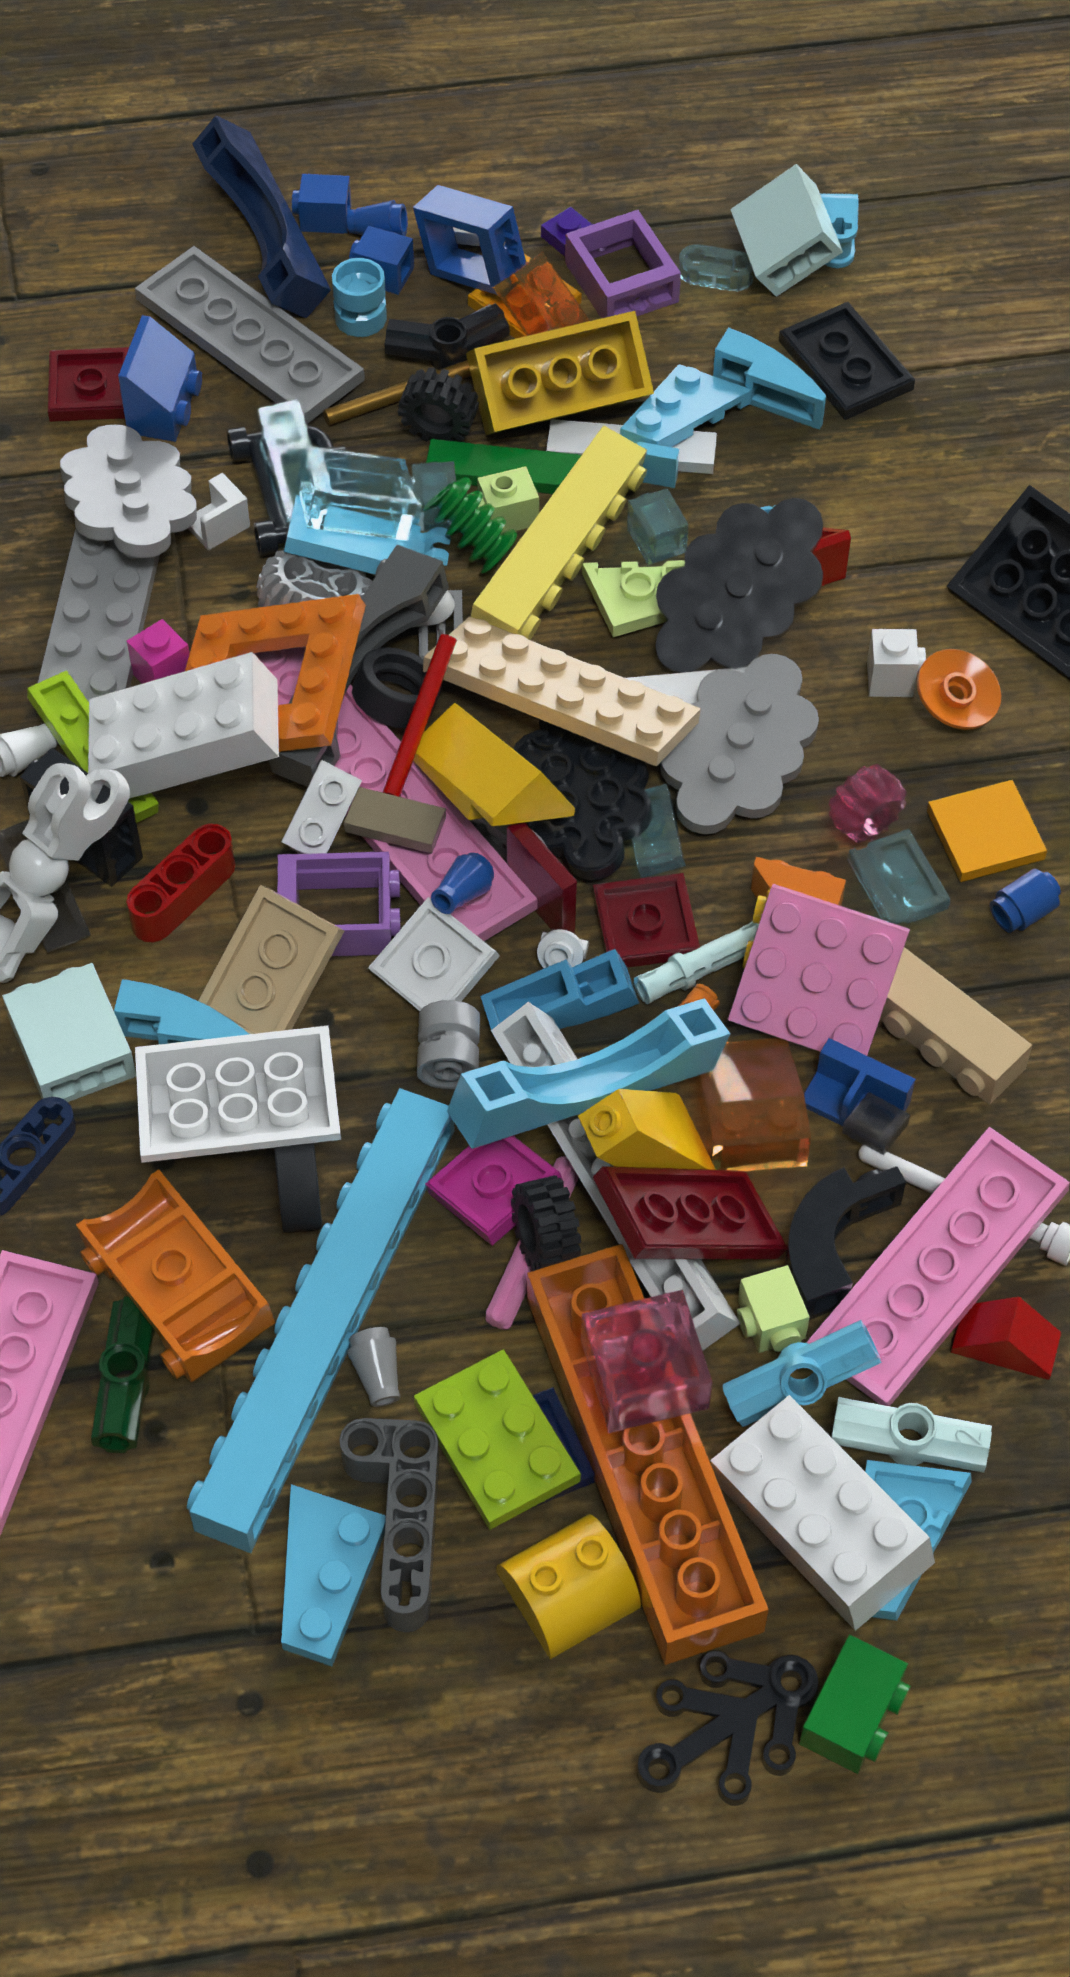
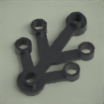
[637,1651,818,1806]

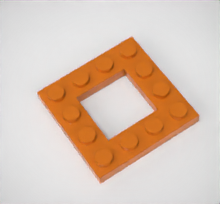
[185,594,366,752]

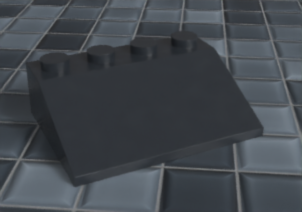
[947,485,1070,679]

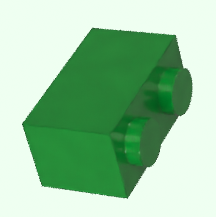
[799,1634,911,1774]

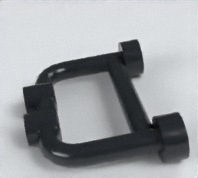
[227,425,359,556]

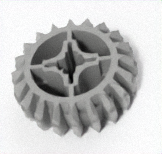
[256,551,372,607]

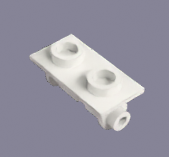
[281,760,362,854]

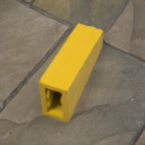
[578,1089,716,1170]

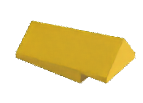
[413,703,575,826]

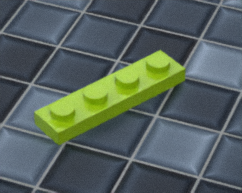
[27,670,159,823]

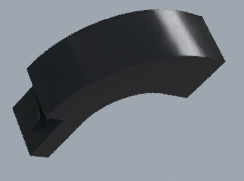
[785,1166,906,1320]

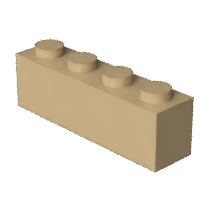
[880,947,1032,1105]

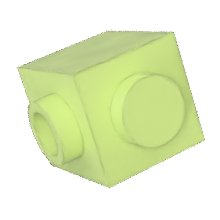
[477,466,539,533]
[737,1265,810,1353]

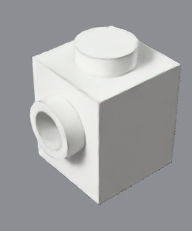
[867,629,926,697]

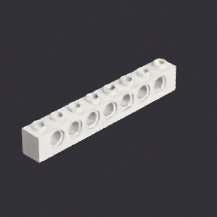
[491,1002,741,1352]

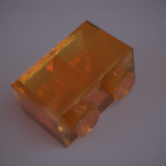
[493,252,590,336]

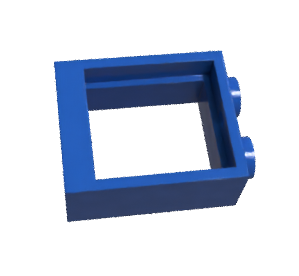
[413,185,529,297]

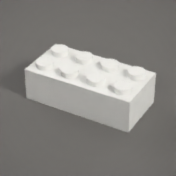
[88,652,279,798]
[710,1395,935,1631]

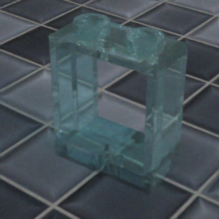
[297,446,421,541]

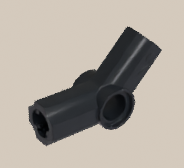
[385,303,510,370]

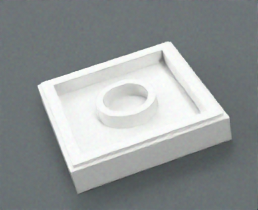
[368,897,500,1011]

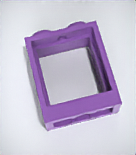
[565,210,681,318]
[277,852,401,956]

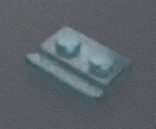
[848,829,950,924]

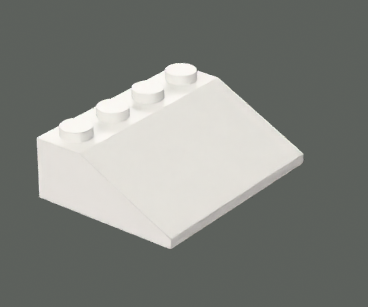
[135,1026,341,1163]

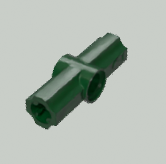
[91,1296,155,1453]

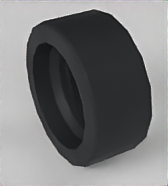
[352,647,442,728]
[274,1143,322,1233]

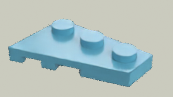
[865,1460,972,1621]
[281,1484,386,1666]

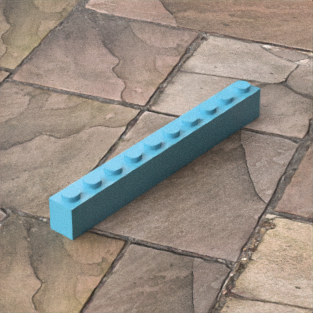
[187,1088,454,1553]

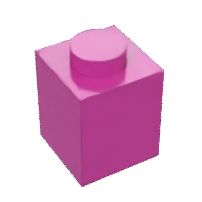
[126,619,190,684]

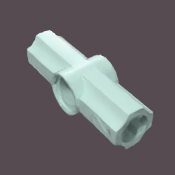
[831,1397,992,1473]

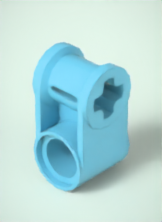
[820,193,859,268]

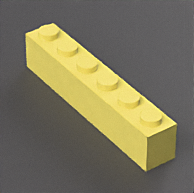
[471,425,647,640]

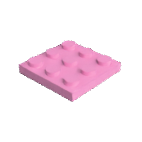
[728,884,910,1056]

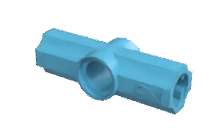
[723,1320,882,1427]

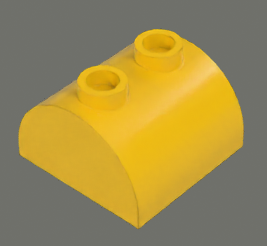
[496,1514,641,1659]

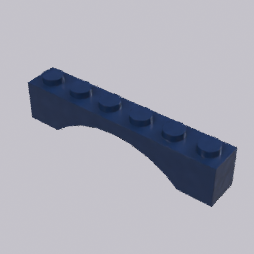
[192,115,331,318]

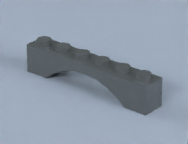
[268,545,449,787]

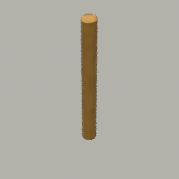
[323,360,471,426]

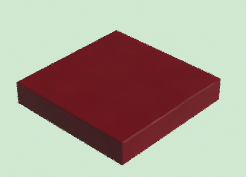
[48,347,129,422]
[507,822,577,934]
[593,873,700,968]

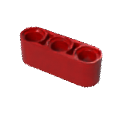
[126,823,236,943]

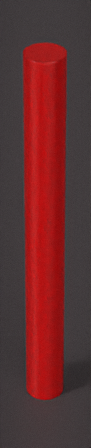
[382,634,457,797]

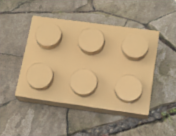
[198,885,344,1034]

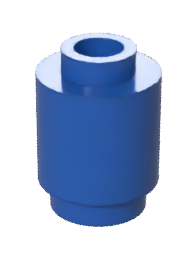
[990,869,1061,933]

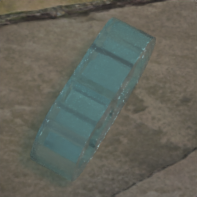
[679,244,754,291]

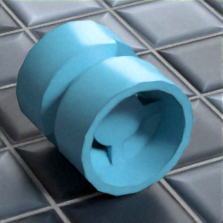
[332,258,387,337]

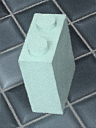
[730,164,843,297]
[2,963,136,1102]

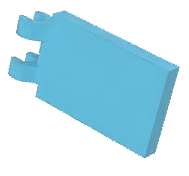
[284,495,451,574]

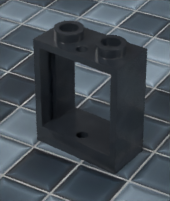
[20,748,143,887]

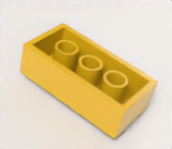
[466,311,654,435]

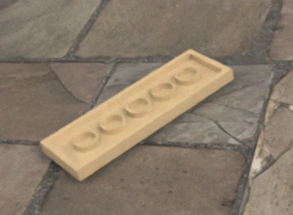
[423,616,701,766]

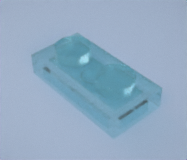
[632,784,686,878]

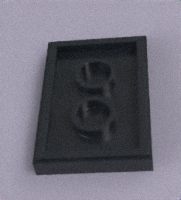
[779,302,915,420]

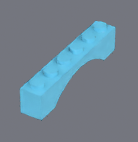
[447,998,730,1149]

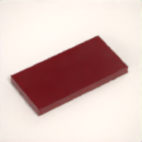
[593,1166,787,1259]

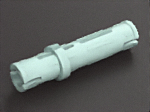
[634,921,759,1004]

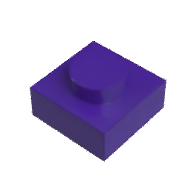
[541,207,593,256]

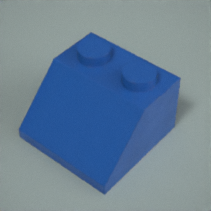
[118,315,202,442]

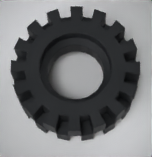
[397,368,479,442]
[511,1175,581,1271]

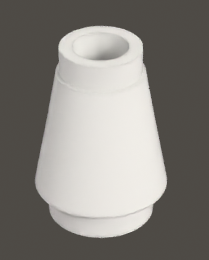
[0,723,57,777]

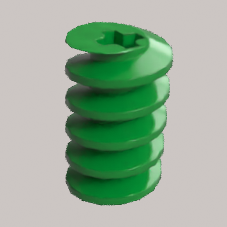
[423,477,518,574]

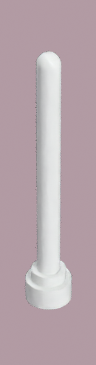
[858,1144,1070,1266]

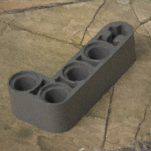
[339,1418,439,1632]

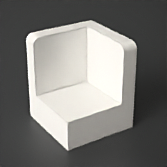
[188,473,250,550]

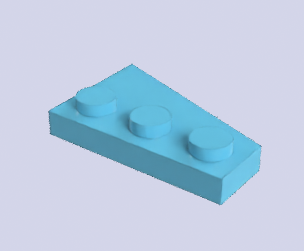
[620,364,752,447]

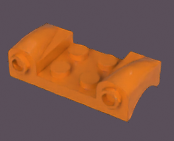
[76,1169,275,1383]

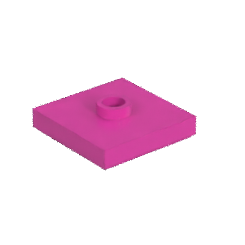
[425,1136,563,1246]

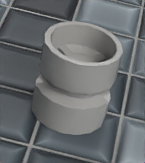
[417,1000,480,1089]

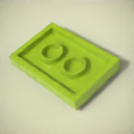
[414,1349,581,1530]

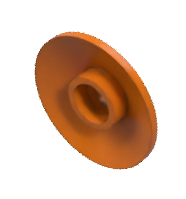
[917,649,1001,730]

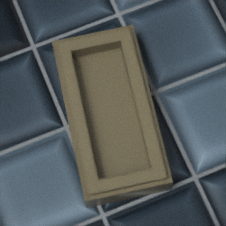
[344,787,446,854]

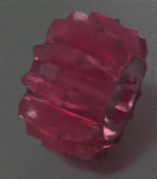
[828,764,907,843]

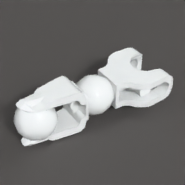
[0,763,130,983]

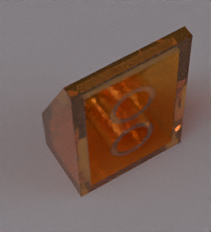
[696,1037,811,1171]

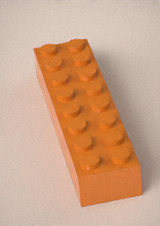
[527,1244,769,1665]

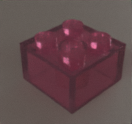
[581,1290,713,1433]

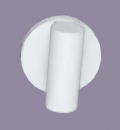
[537,929,589,968]

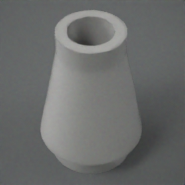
[347,1327,401,1407]

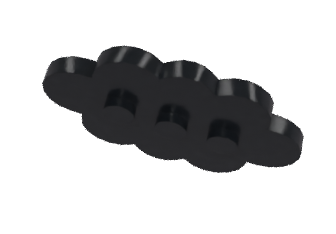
[655,498,823,673]
[513,719,653,880]

